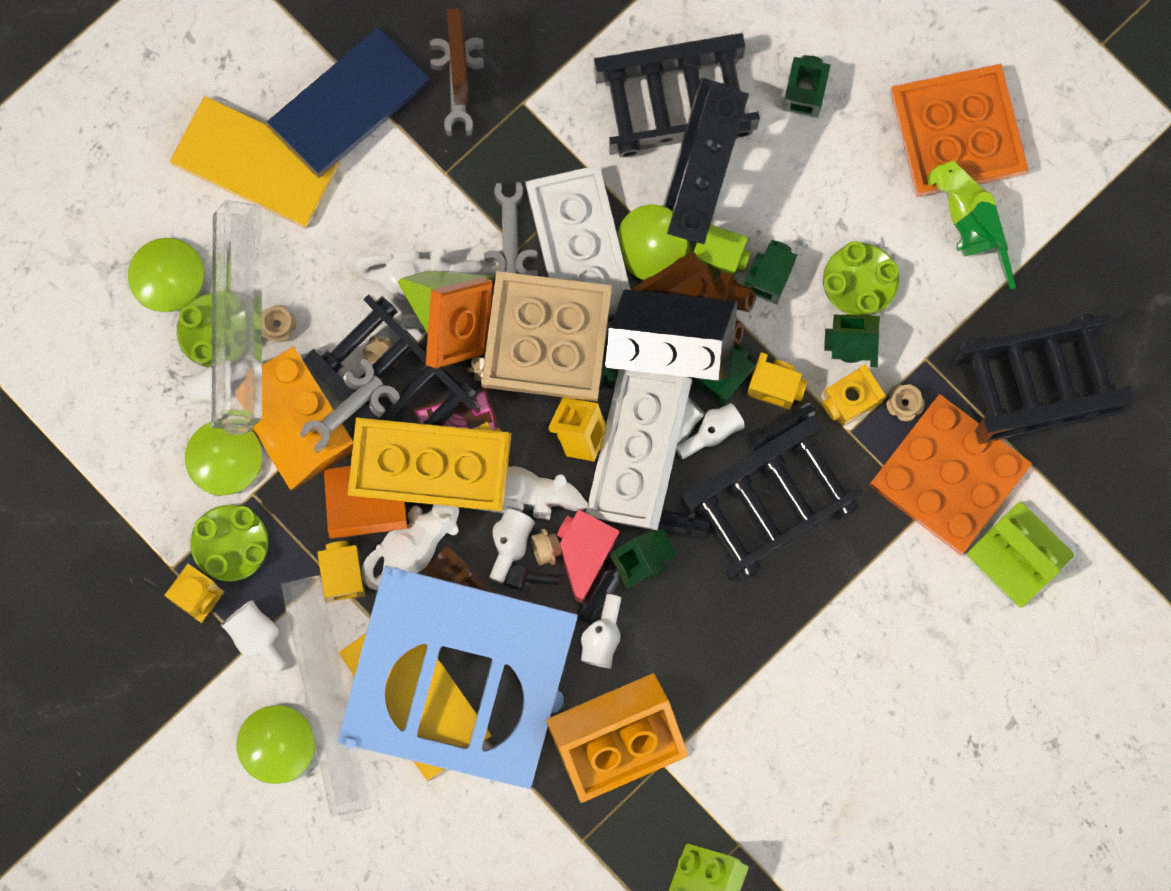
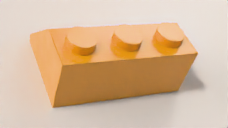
[231,346,353,492]
[546,673,688,803]

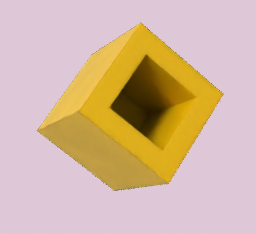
[317,541,366,603]

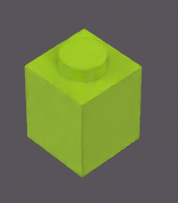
[694,224,751,277]

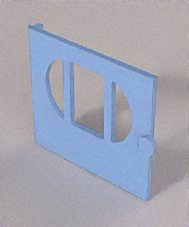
[337,566,578,789]

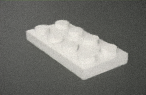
[526,165,630,318]
[586,369,692,530]

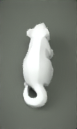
[355,249,483,301]
[472,466,589,520]
[361,505,459,590]

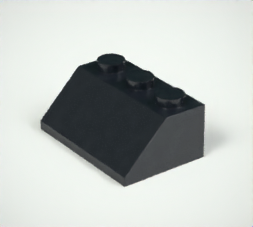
[606,289,738,380]

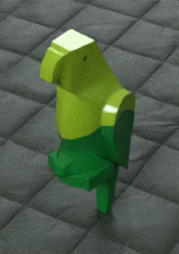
[928,161,1016,290]

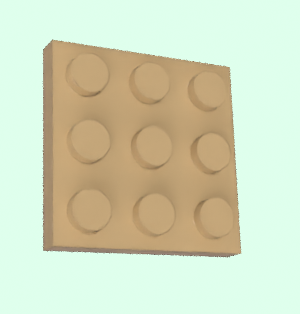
[481,271,612,402]

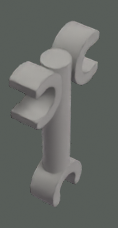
[430,38,484,136]
[484,183,538,282]
[300,358,400,453]

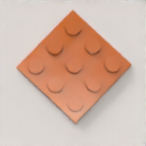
[890,63,1029,197]
[869,394,1032,556]

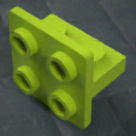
[967,502,1074,608]
[669,844,749,891]

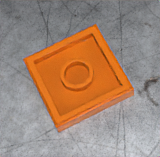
[426,277,493,368]
[324,466,407,539]

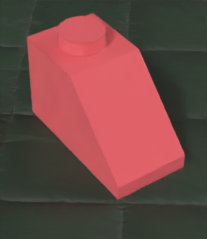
[557,509,620,604]

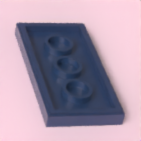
[266,27,430,179]

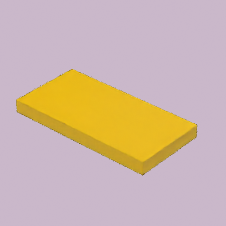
[170,96,340,228]
[348,418,511,511]
[338,633,492,782]

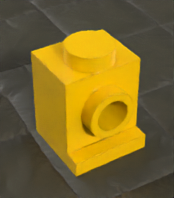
[746,352,808,409]
[822,364,886,427]
[548,397,606,461]
[165,564,225,623]

